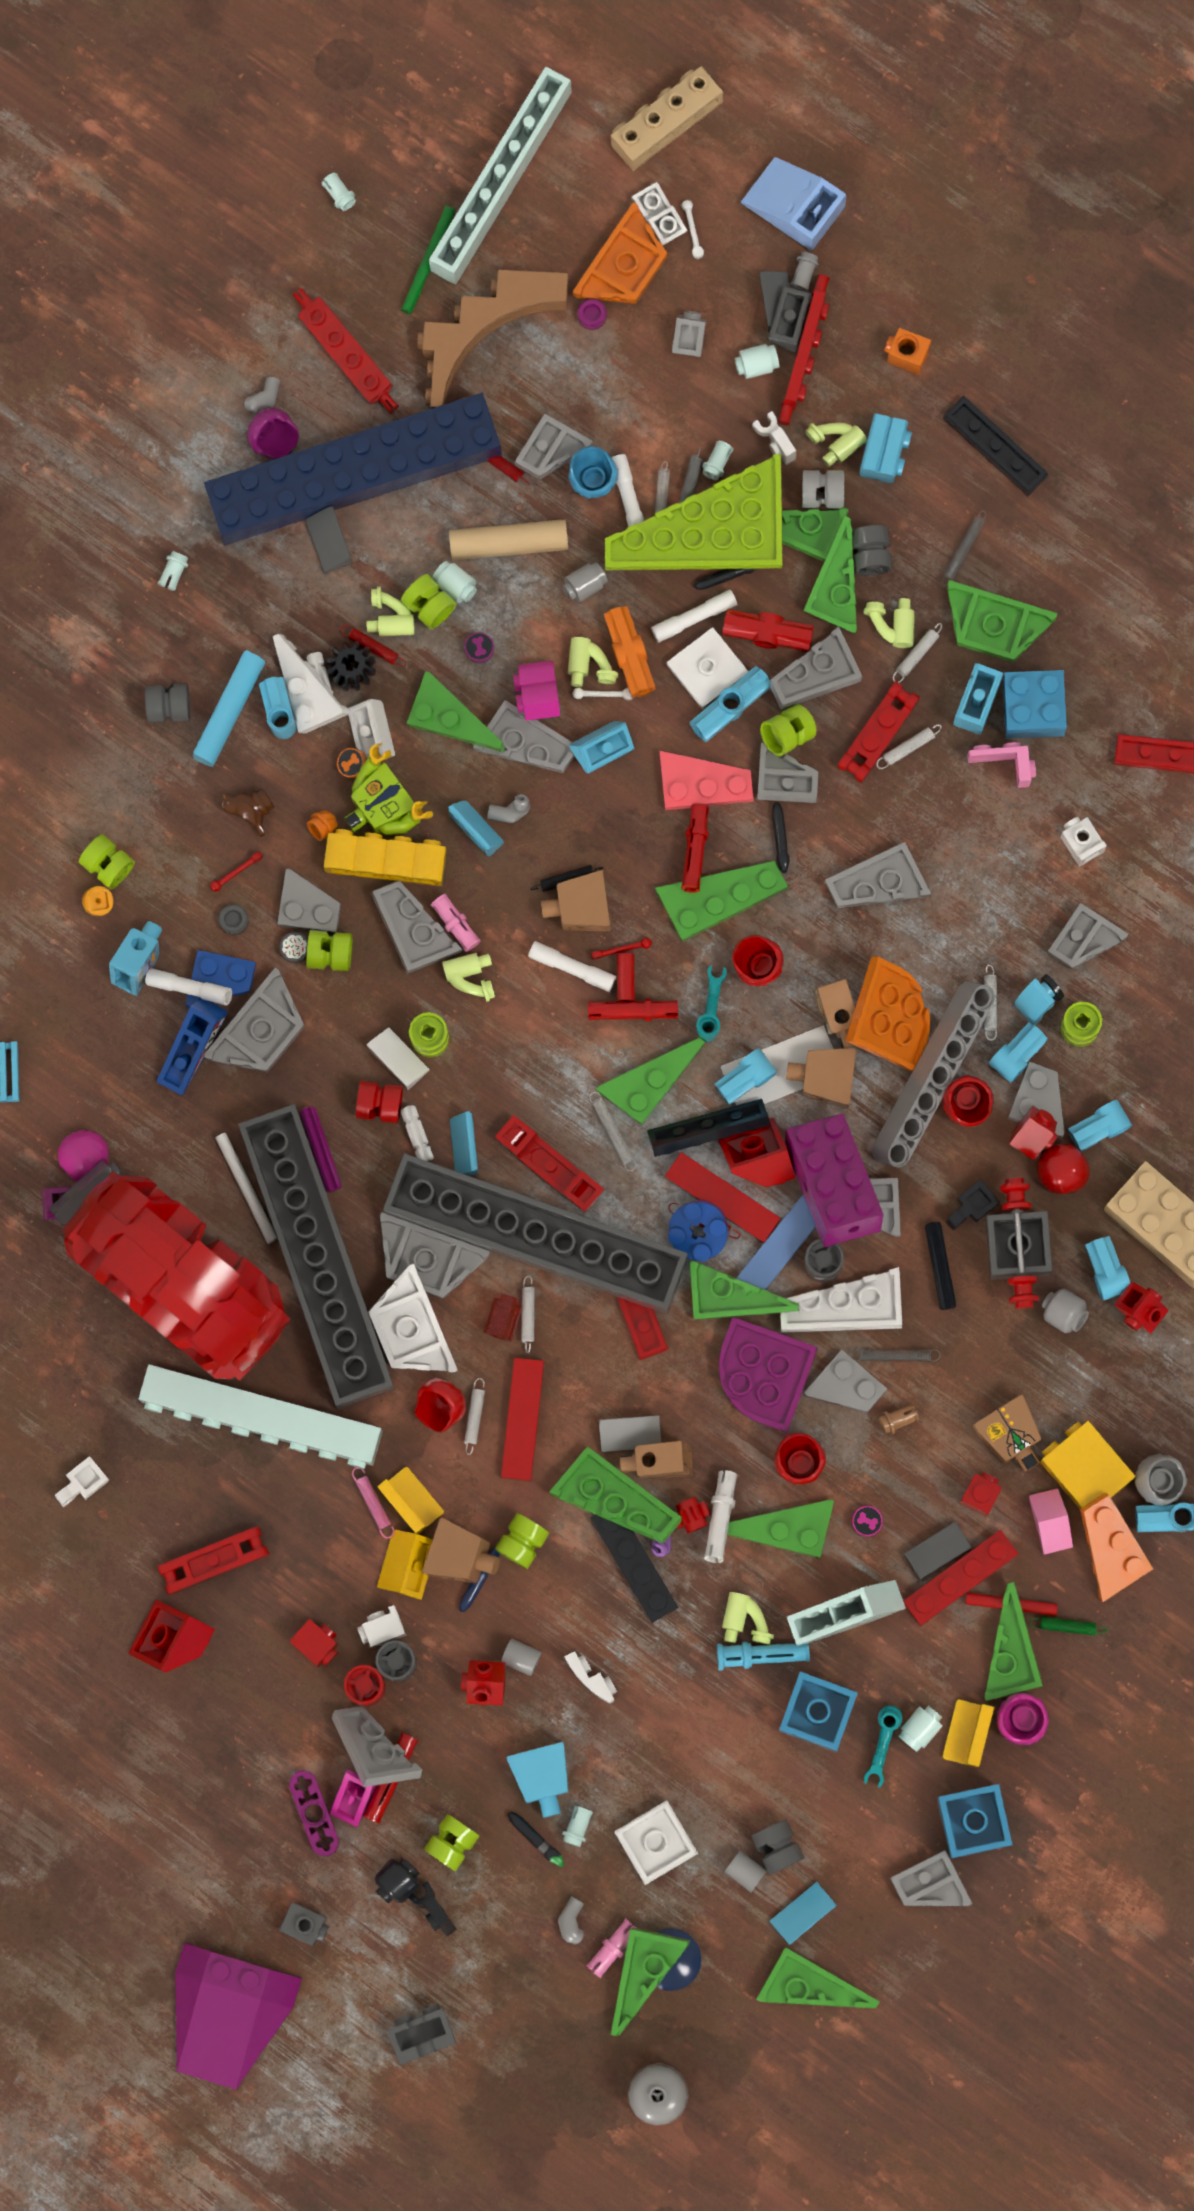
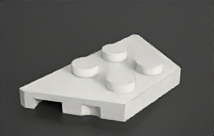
[368,1263,458,1372]

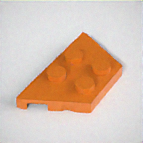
[572,202,667,304]

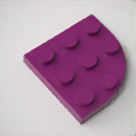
[719,1317,818,1433]

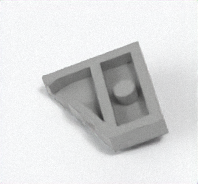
[277,869,341,934]

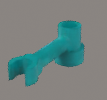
[696,965,727,1042]
[864,1705,902,1788]

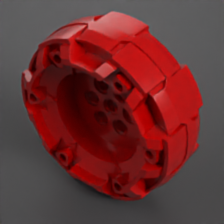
[61,1171,291,1381]

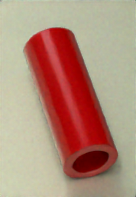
[617,953,635,1001]

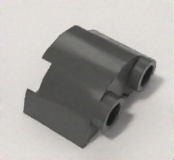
[387,2003,456,2065]

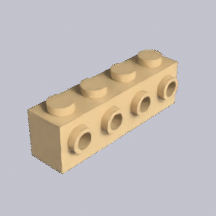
[611,66,723,171]

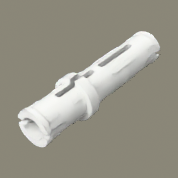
[704,1470,738,1563]

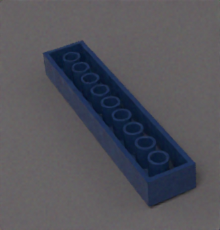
[204,392,502,546]

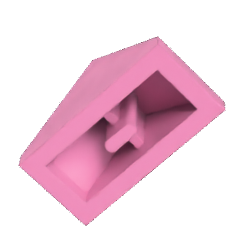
[1028,1489,1073,1555]

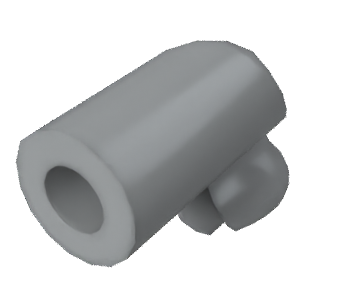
[558,1896,584,1944]

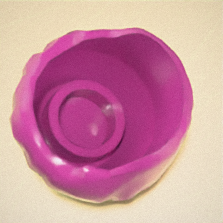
[58,1130,109,1182]
[996,1693,1049,1746]

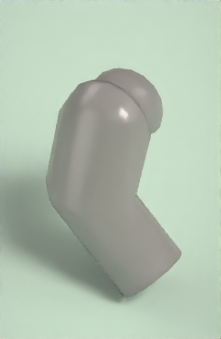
[244,377,280,414]
[487,794,530,823]

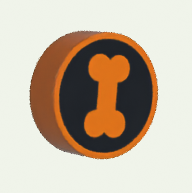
[337,748,367,778]

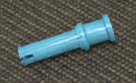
[717,1642,810,1671]

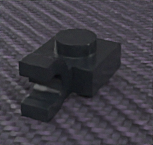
[946,1179,1000,1231]
[409,1881,457,1937]

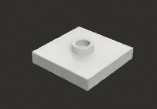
[666,627,749,710]
[614,1800,698,1885]

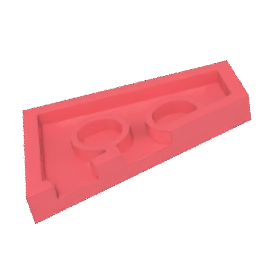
[659,750,754,810]

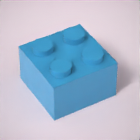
[1002,670,1067,739]
[779,1672,858,1752]
[937,1784,1012,1859]

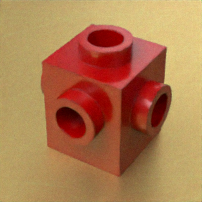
[1114,1282,1169,1334]
[461,1660,506,1706]

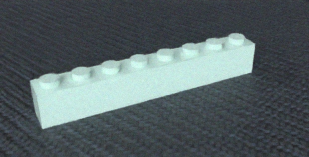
[429,67,572,285]
[139,1364,383,1469]

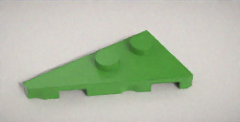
[782,508,849,562]
[803,516,857,634]
[407,671,505,752]
[596,1038,705,1126]
[756,1947,880,2008]

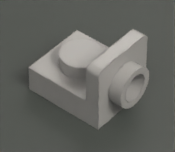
[672,311,707,357]

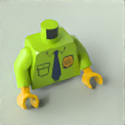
[344,743,433,835]

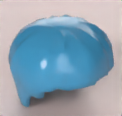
[568,446,618,499]

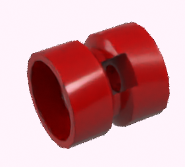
[356,1080,403,1124]
[344,1665,386,1707]

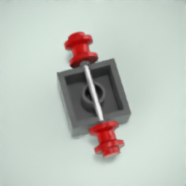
[985,1178,1052,1309]

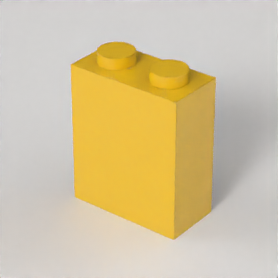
[1040,1421,1136,1509]

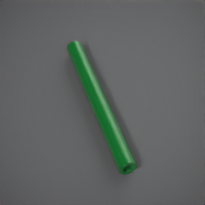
[401,206,456,315]

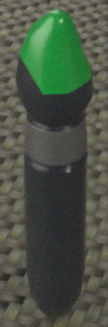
[508,1812,564,1867]

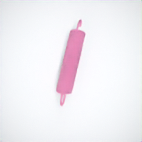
[352,1467,394,1538]

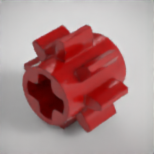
[675,1497,711,1534]

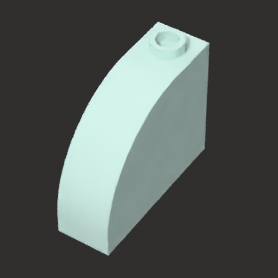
[787,1580,906,1646]

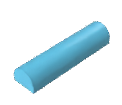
[193,650,266,767]

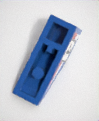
[156,999,228,1096]

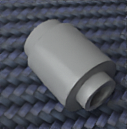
[562,562,608,603]

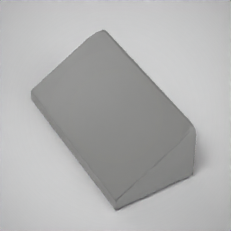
[599,1416,661,1452]

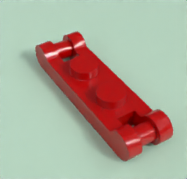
[837,681,921,783]
[157,1526,270,1595]

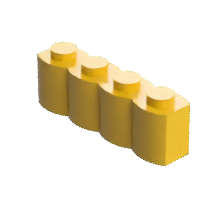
[323,829,447,886]

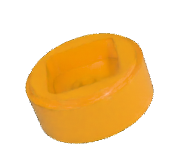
[82,886,114,916]

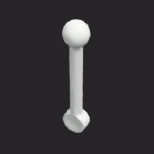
[681,200,704,259]
[572,688,634,701]

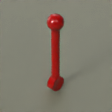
[210,851,263,892]
[591,937,652,960]

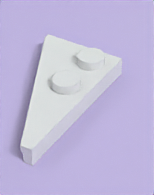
[273,634,350,734]

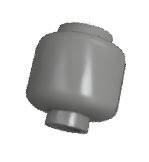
[1042,1288,1089,1333]

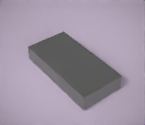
[904,1522,972,1580]

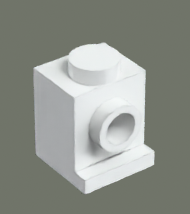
[1060,817,1107,867]
[357,1605,406,1649]

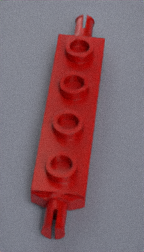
[778,274,830,426]
[293,288,399,414]

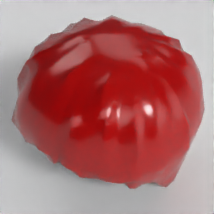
[732,935,784,987]
[943,1075,994,1127]
[1037,1143,1090,1195]
[414,1378,466,1433]
[773,1433,826,1485]

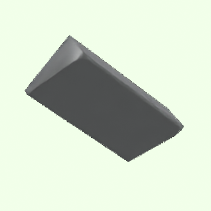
[759,271,790,333]
[768,286,811,353]
[306,506,352,573]

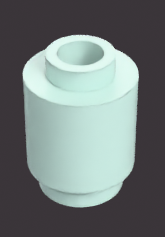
[735,344,779,379]
[432,561,477,603]
[898,1706,943,1752]

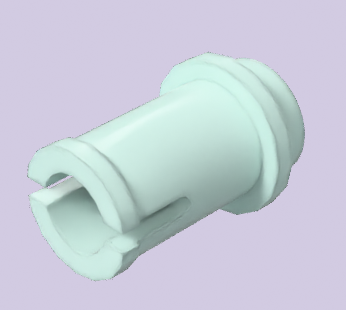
[322,173,356,211]
[702,441,734,480]
[158,551,188,591]
[562,1806,593,1847]

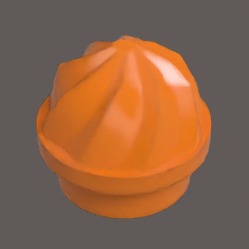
[307,810,338,841]

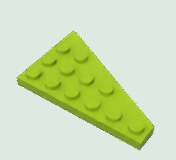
[605,454,782,570]

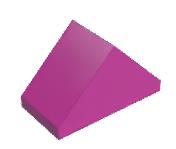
[330,1770,377,1827]

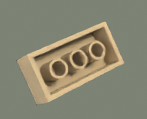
[1103,1161,1194,1289]

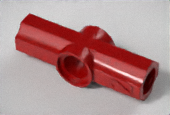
[722,609,814,652]

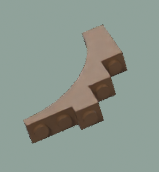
[418,270,569,409]

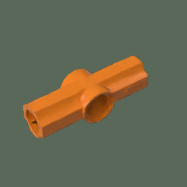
[604,606,656,698]

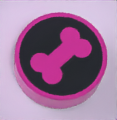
[852,1506,883,1537]

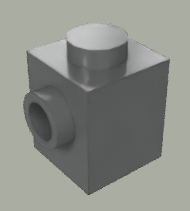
[279,1902,330,1946]

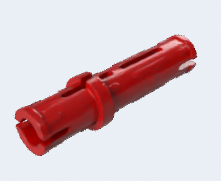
[681,803,710,893]
[588,998,678,1022]
[362,1732,419,1824]

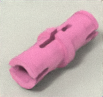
[431,894,481,952]
[586,1918,636,1979]

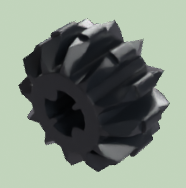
[327,641,376,691]

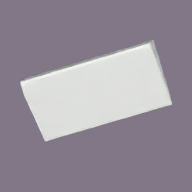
[348,699,395,758]
[366,1027,430,1090]

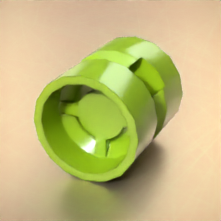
[401,574,457,630]
[760,704,817,756]
[79,834,135,890]
[306,930,353,972]
[1060,1002,1102,1047]
[409,1012,450,1058]
[495,1513,550,1570]
[423,1813,480,1872]

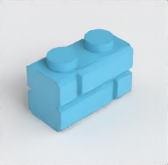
[860,413,912,484]
[953,663,1003,735]

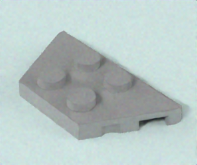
[203,967,305,1073]
[380,1212,490,1299]

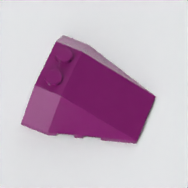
[175,1943,302,2090]

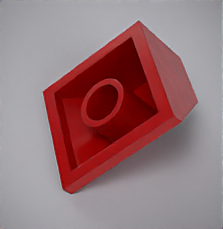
[718,1117,795,1187]
[128,1600,215,1673]

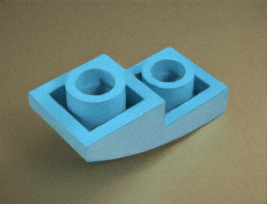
[1013,978,1055,1025]

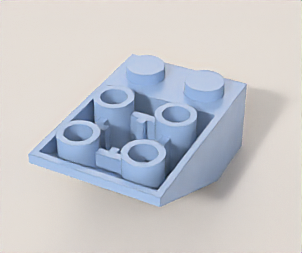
[741,157,846,252]

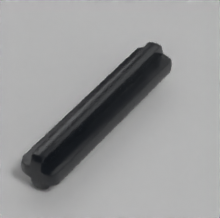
[925,1222,956,1310]

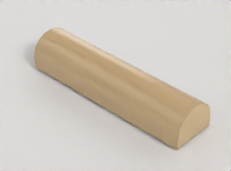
[449,519,568,561]

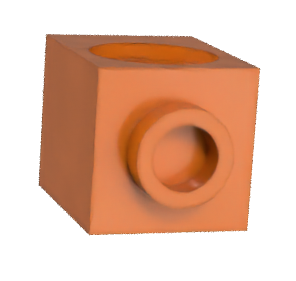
[884,328,931,375]

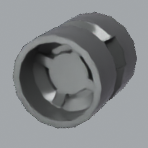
[852,525,893,576]
[145,683,191,723]
[804,1239,844,1283]
[376,1640,417,1682]
[751,1819,805,1875]

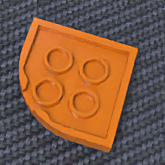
[845,956,930,1073]

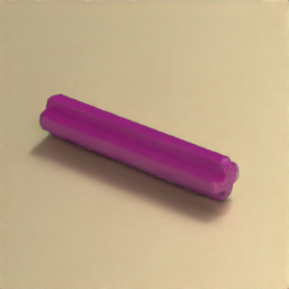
[300,1106,342,1192]

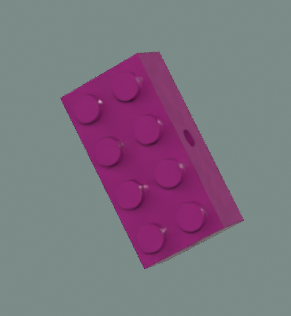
[785,1113,884,1247]

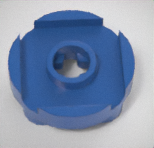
[668,1200,729,1262]

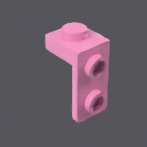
[967,742,1036,788]

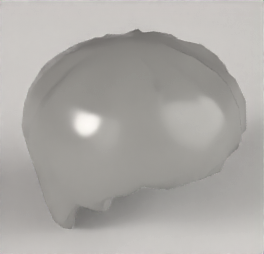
[1134,1453,1188,1506]

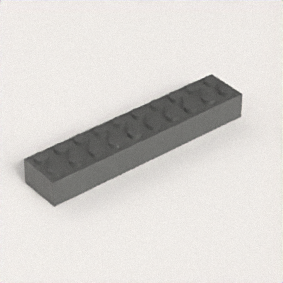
[238,1104,395,1410]
[383,1153,688,1315]

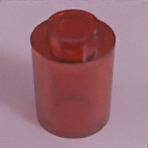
[483,1294,522,1342]

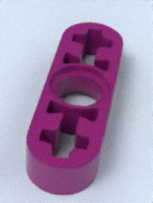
[289,1771,339,1856]

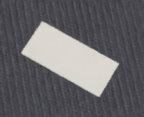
[721,1026,833,1105]

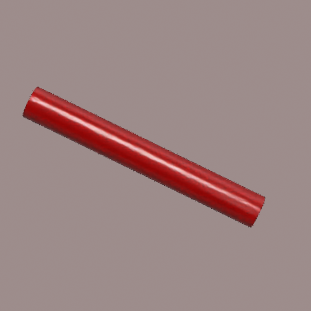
[965,1592,1058,1616]

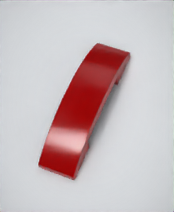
[495,1115,605,1213]

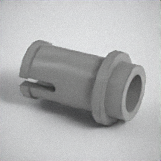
[790,252,819,291]

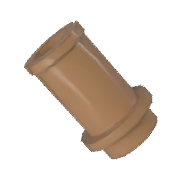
[878,1403,919,1434]

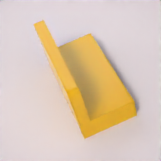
[377,1467,444,1535]
[377,1530,433,1600]
[942,1700,994,1768]

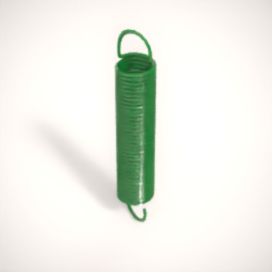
[1029,1617,1108,1636]

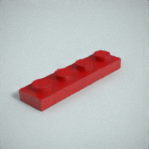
[903,1530,1019,1627]

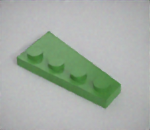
[655,861,788,942]
[549,1446,682,1543]

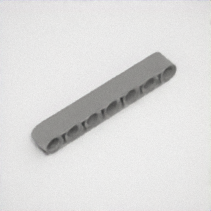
[872,981,995,1167]

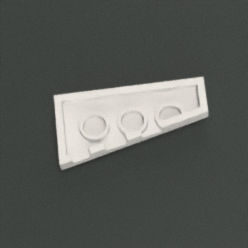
[780,1267,902,1333]

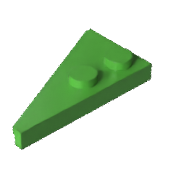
[690,1261,800,1320]
[727,1500,834,1558]
[985,1582,1043,1701]
[611,1927,690,2036]

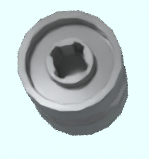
[802,470,844,508]

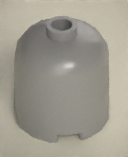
[627,2063,689,2126]

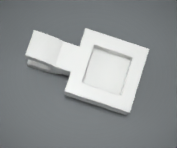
[752,411,796,465]
[55,1456,109,1507]

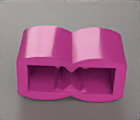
[513,660,560,721]

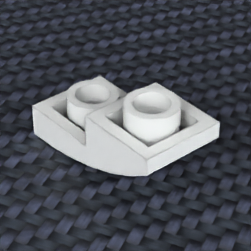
[631,182,687,245]
[564,1651,617,1704]

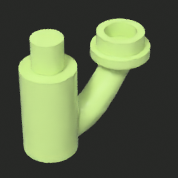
[805,422,868,467]
[367,586,415,636]
[864,598,915,648]
[568,637,618,687]
[442,953,495,1002]
[722,1592,774,1645]

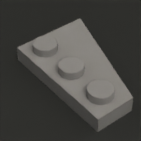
[769,627,863,710]
[473,700,575,773]
[371,881,462,974]
[332,1706,422,1787]

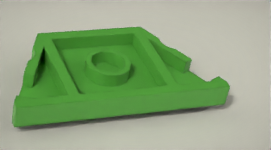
[947,580,1058,663]

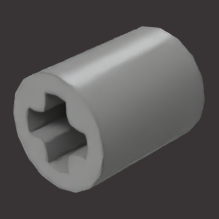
[501,1638,542,1676]
[724,1851,767,1893]

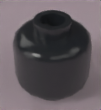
[374,1857,420,1904]

